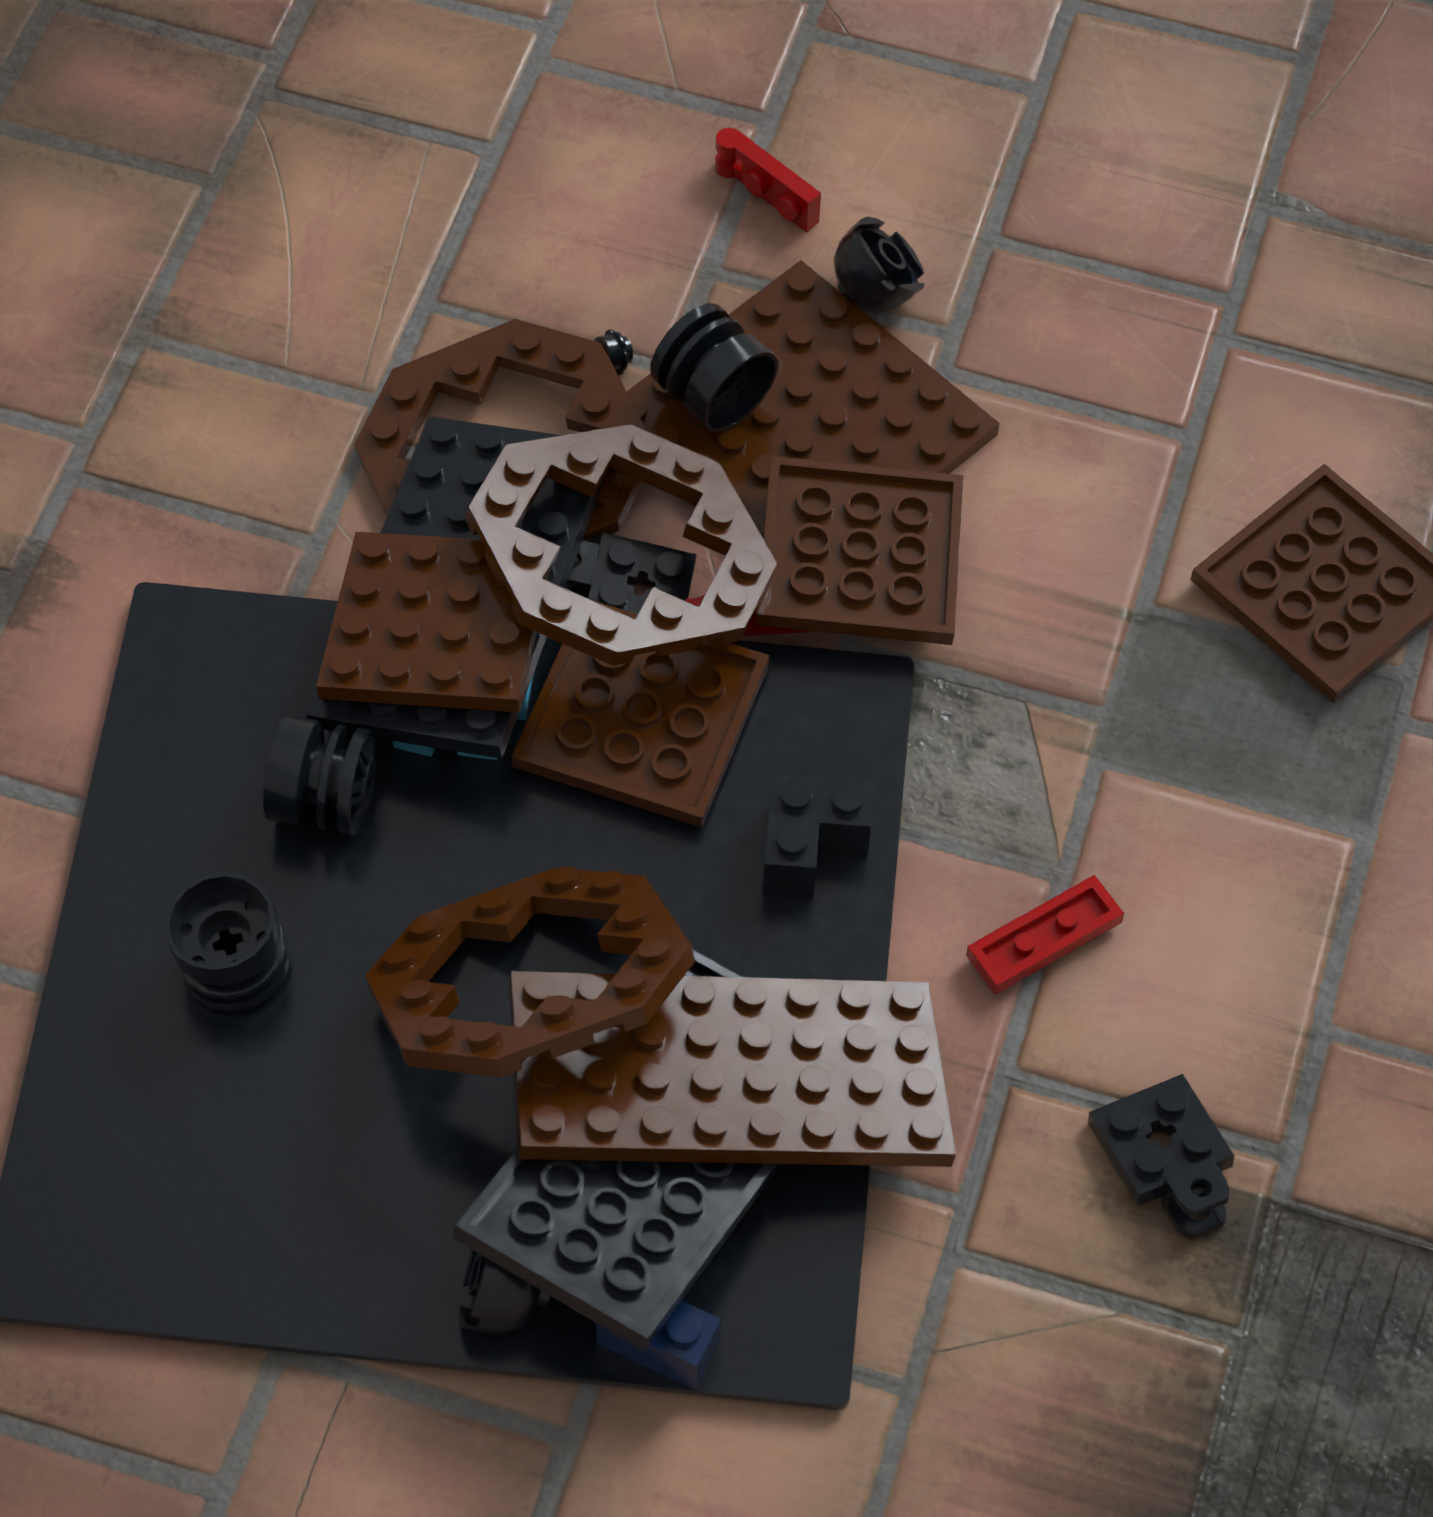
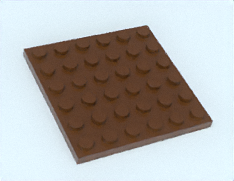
[627,260,1000,537]

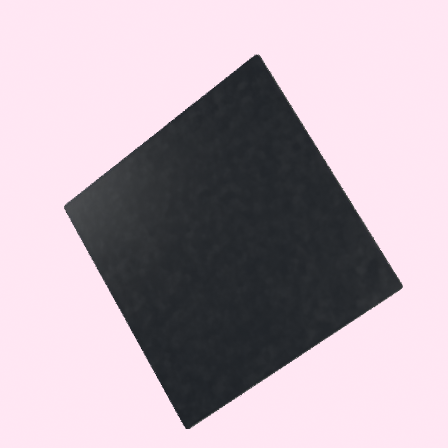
[0,582,914,1410]

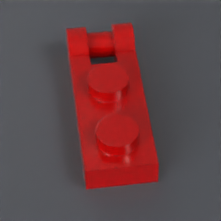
[715,128,821,232]

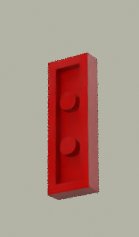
[966,875,1124,995]

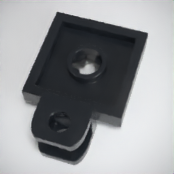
[565,532,697,614]
[1088,1074,1234,1239]

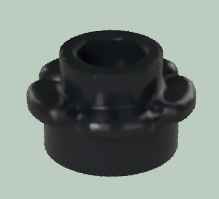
[594,329,633,375]

